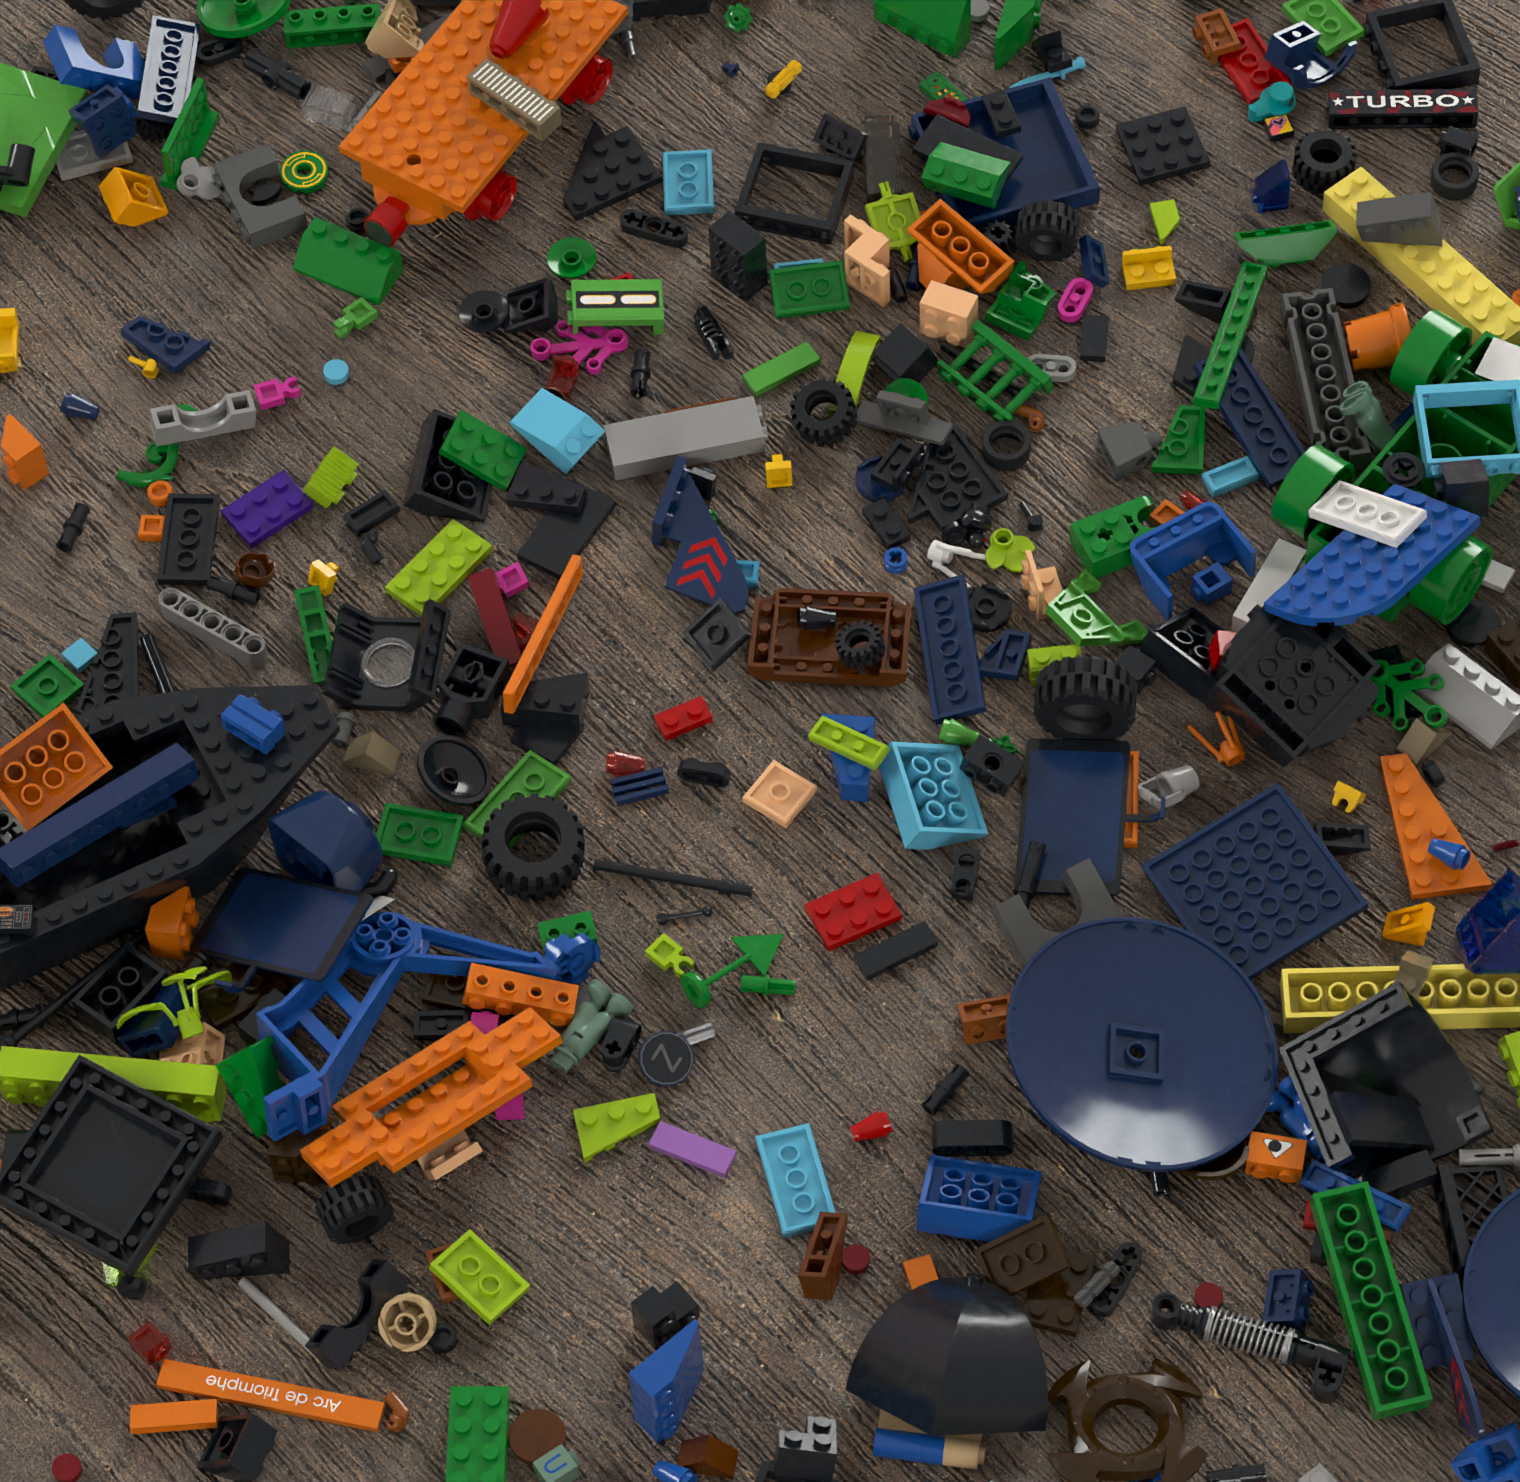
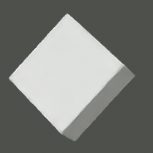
[1482,560,1515,594]

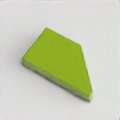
[1149,199,1180,244]

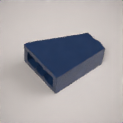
[117,983,194,1058]

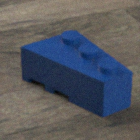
[822,713,875,802]

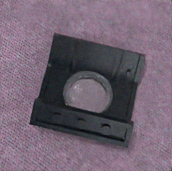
[322,599,451,712]

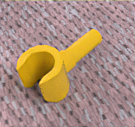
[128,355,159,379]

